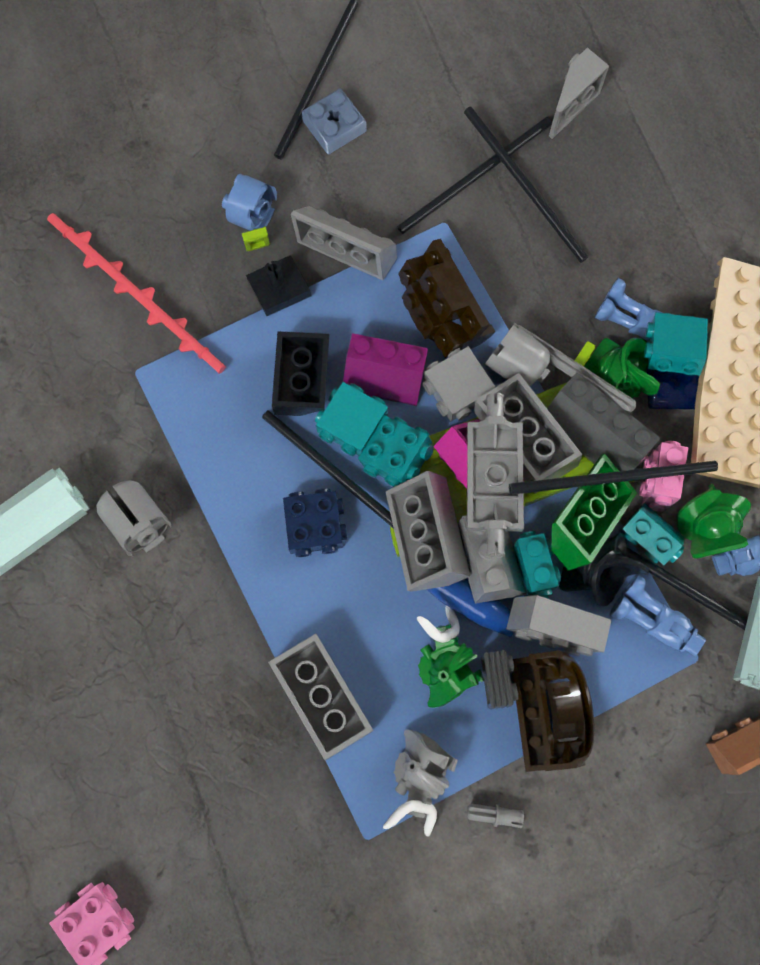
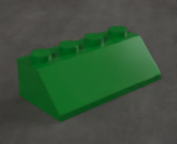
[551,454,637,570]

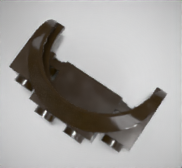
[398,238,495,358]

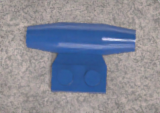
[426,578,514,637]

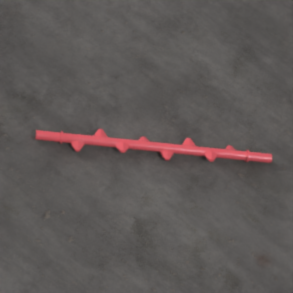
[47,213,226,374]

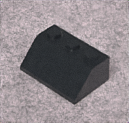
[272,331,330,416]

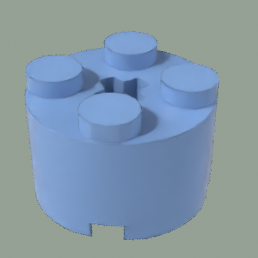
[222,174,277,231]

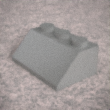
[457,515,527,604]

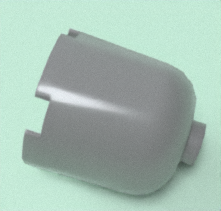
[485,323,550,386]

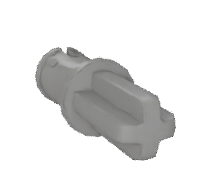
[467,804,524,828]

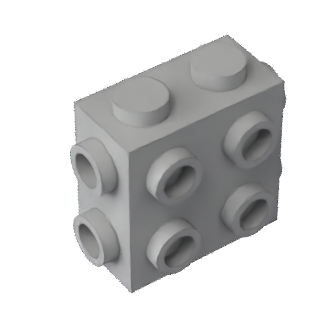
[422,346,495,422]

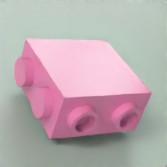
[639,441,688,512]
[49,882,135,965]

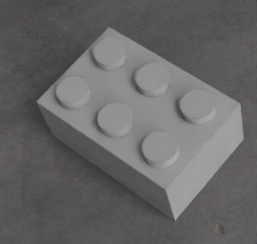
[506,595,611,656]

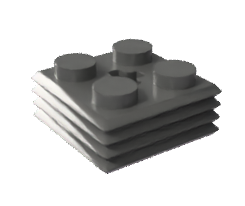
[481,650,518,710]

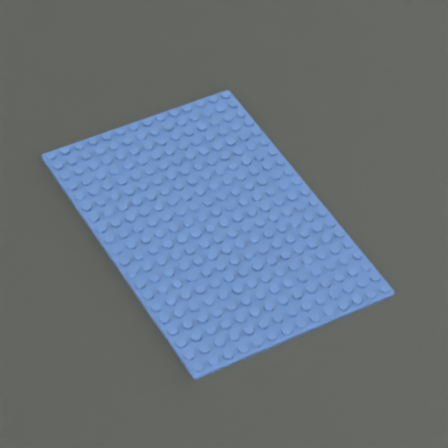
[135,223,698,840]

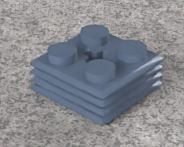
[302,88,367,154]

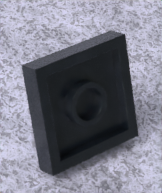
[246,255,312,317]

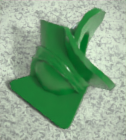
[584,338,660,398]
[676,484,751,559]

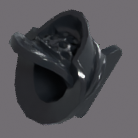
[559,533,650,606]

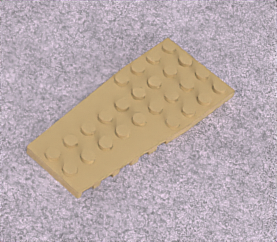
[691,257,760,488]

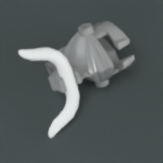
[383,730,458,836]

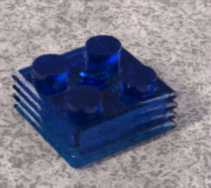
[647,366,699,409]

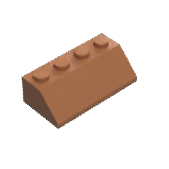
[706,710,760,775]

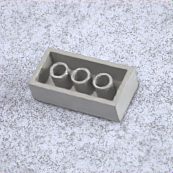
[474,373,582,494]
[268,634,373,760]

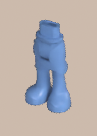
[594,278,662,342]
[712,535,760,576]
[610,574,706,657]

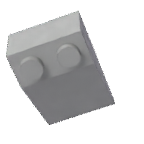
[549,48,609,139]

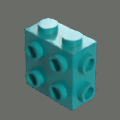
[644,312,708,376]
[315,382,388,456]
[358,415,434,487]
[623,503,685,565]
[513,531,561,599]

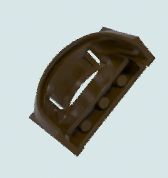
[512,650,594,772]

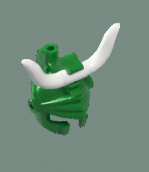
[417,606,485,708]

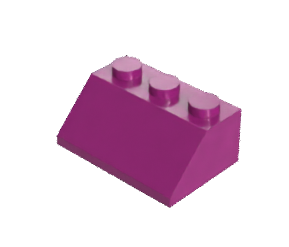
[343,333,428,406]

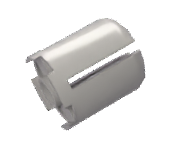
[96,480,172,557]

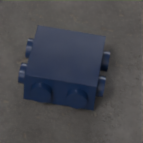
[283,488,347,557]

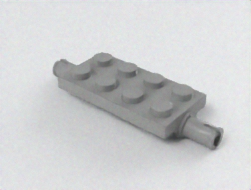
[467,393,524,557]

